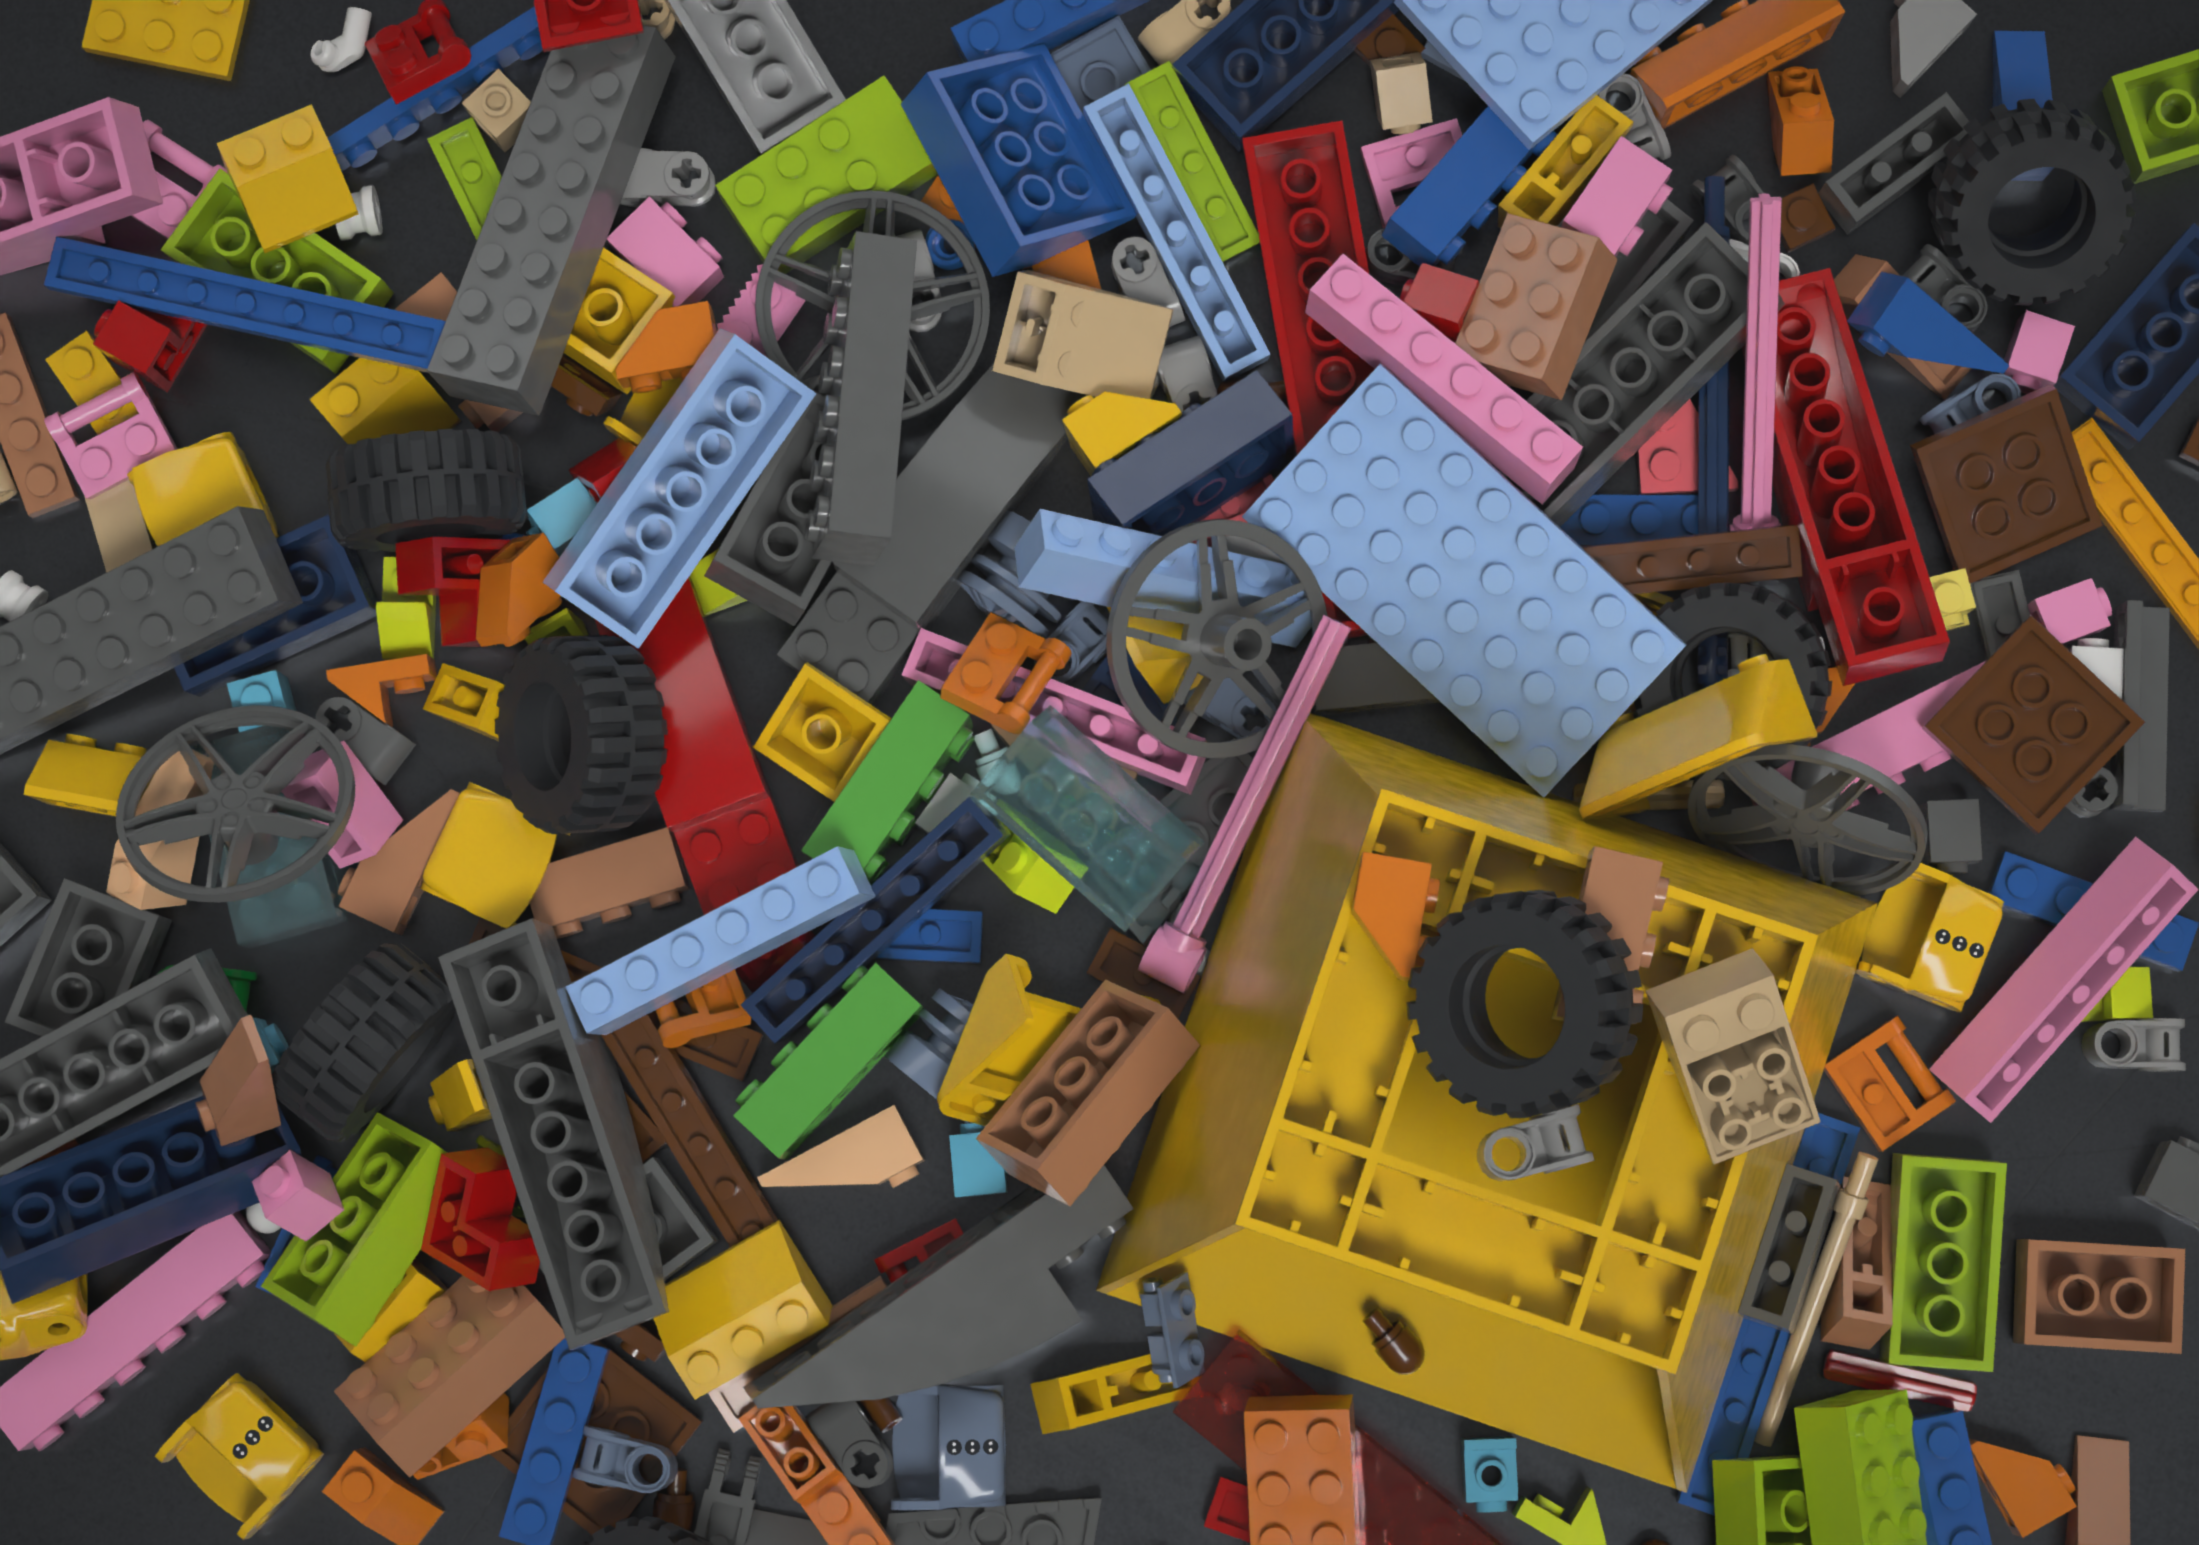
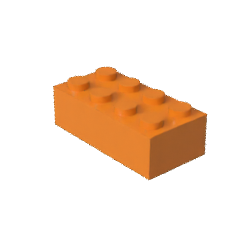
[1244,1394,1361,1545]

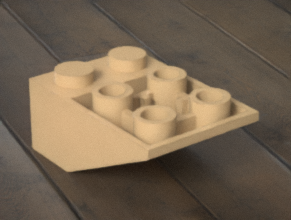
[992,270,1174,399]
[1645,948,1821,1165]

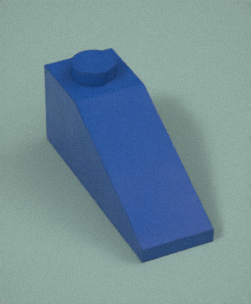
[1993,31,2054,181]
[1847,272,2009,374]

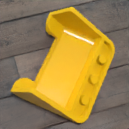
[1579,654,1818,820]
[937,954,1160,1126]

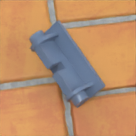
[1139,1272,1205,1388]

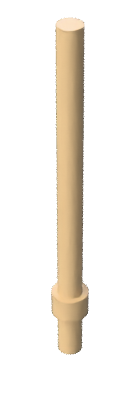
[1754,1152,1878,1447]

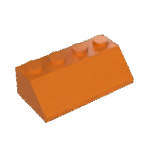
[1629,0,1845,129]

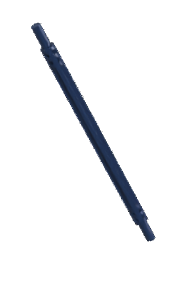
[1697,176,1730,689]

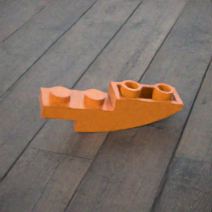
[738,1405,895,1545]

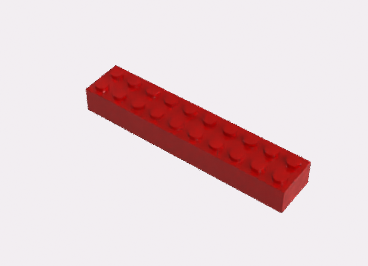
[1242,120,1375,639]

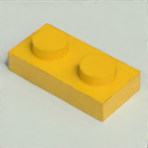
[45,331,139,435]

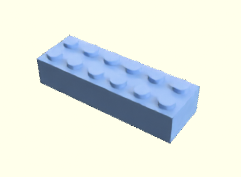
[543,328,817,649]

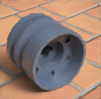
[956,510,1074,639]
[884,988,973,1124]

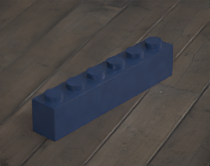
[741,796,1011,1044]

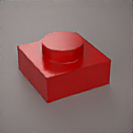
[1204,1477,1250,1543]

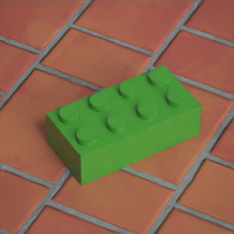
[801,680,975,885]
[733,963,927,1160]

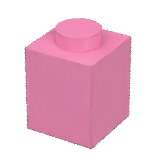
[1999,310,2075,394]
[2027,578,2112,645]
[252,1150,344,1241]

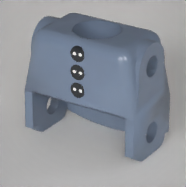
[891,1384,1006,1510]

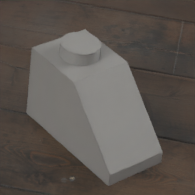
[1890,0,1977,98]

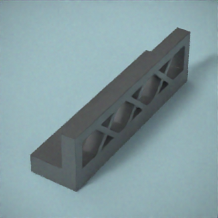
[2110,600,2170,812]

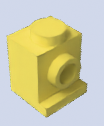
[1929,568,1976,631]

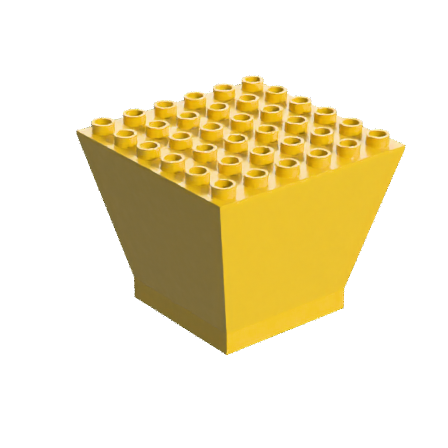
[1096,713,1878,1493]

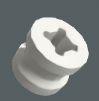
[336,185,383,241]
[0,570,48,622]

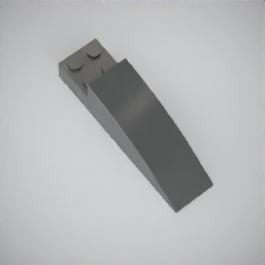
[777,363,1095,706]
[438,918,669,1350]
[743,1165,1134,1408]

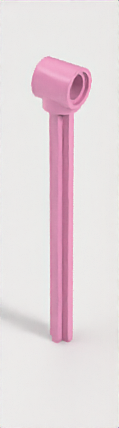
[1729,194,1782,531]
[1138,615,1351,994]

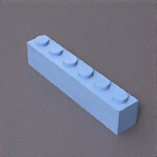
[1083,83,1271,382]
[1014,509,1312,648]
[566,846,876,1035]

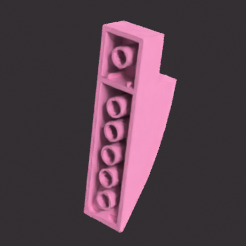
[0,97,163,275]

